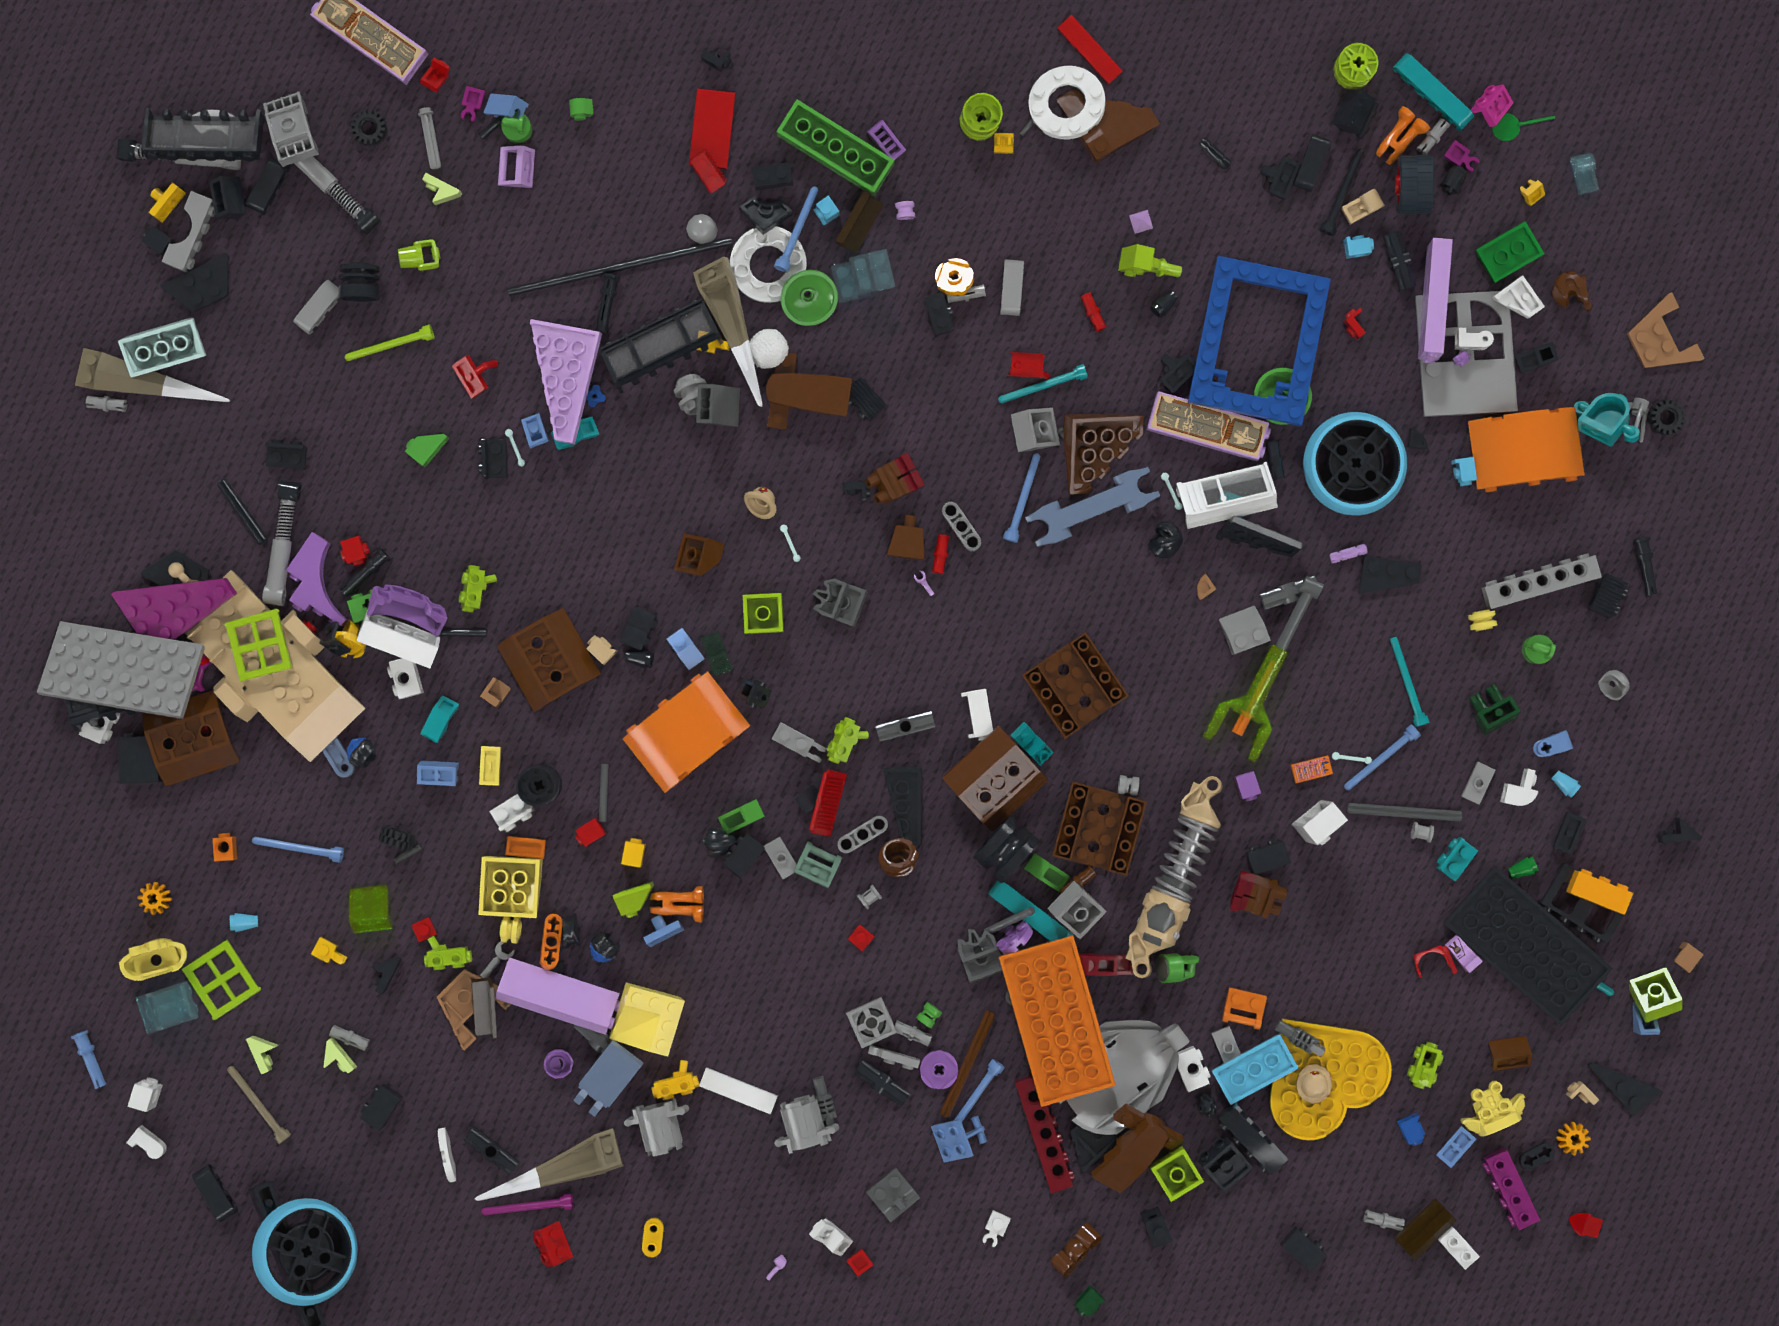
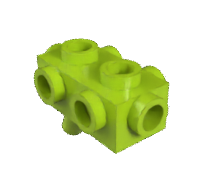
[459,565,497,613]
[827,717,869,764]
[424,936,472,970]
[1407,1042,1443,1089]

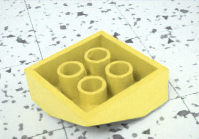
[479,856,543,918]
[609,983,685,1057]

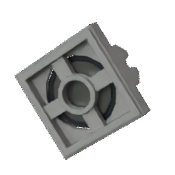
[846,997,897,1048]

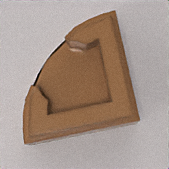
[1197,574,1216,600]

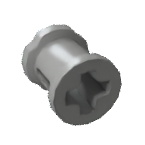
[1411,822,1434,843]
[857,885,882,910]

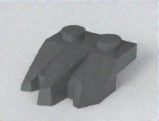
[813,579,868,627]
[958,929,1003,983]

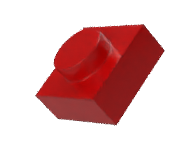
[411,917,437,942]
[848,924,875,951]
[847,1249,873,1276]

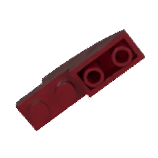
[1078,953,1134,976]

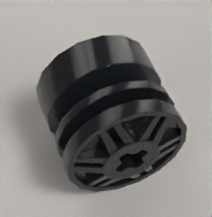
[339,262,380,302]
[516,764,562,807]

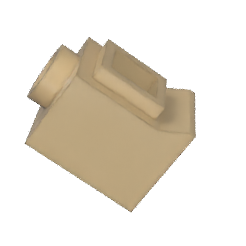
[586,635,617,665]

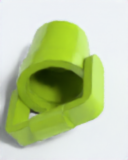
[398,239,440,271]

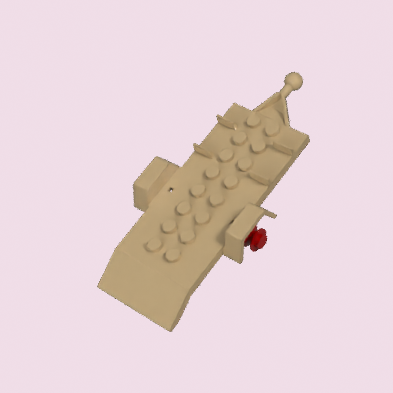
[168,562,365,762]

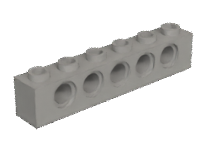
[1481,553,1602,610]

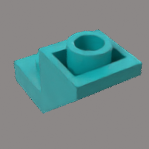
[551,417,599,450]
[421,695,459,743]
[1011,722,1054,766]

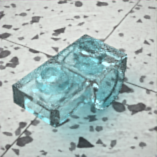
[1570,153,1599,195]

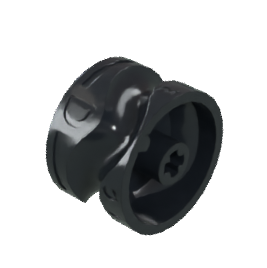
[972,815,1040,883]

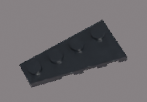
[1216,516,1302,557]
[883,768,922,845]

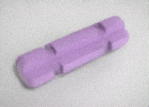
[1330,544,1367,563]

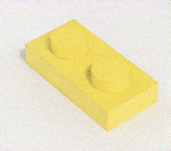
[479,746,501,786]

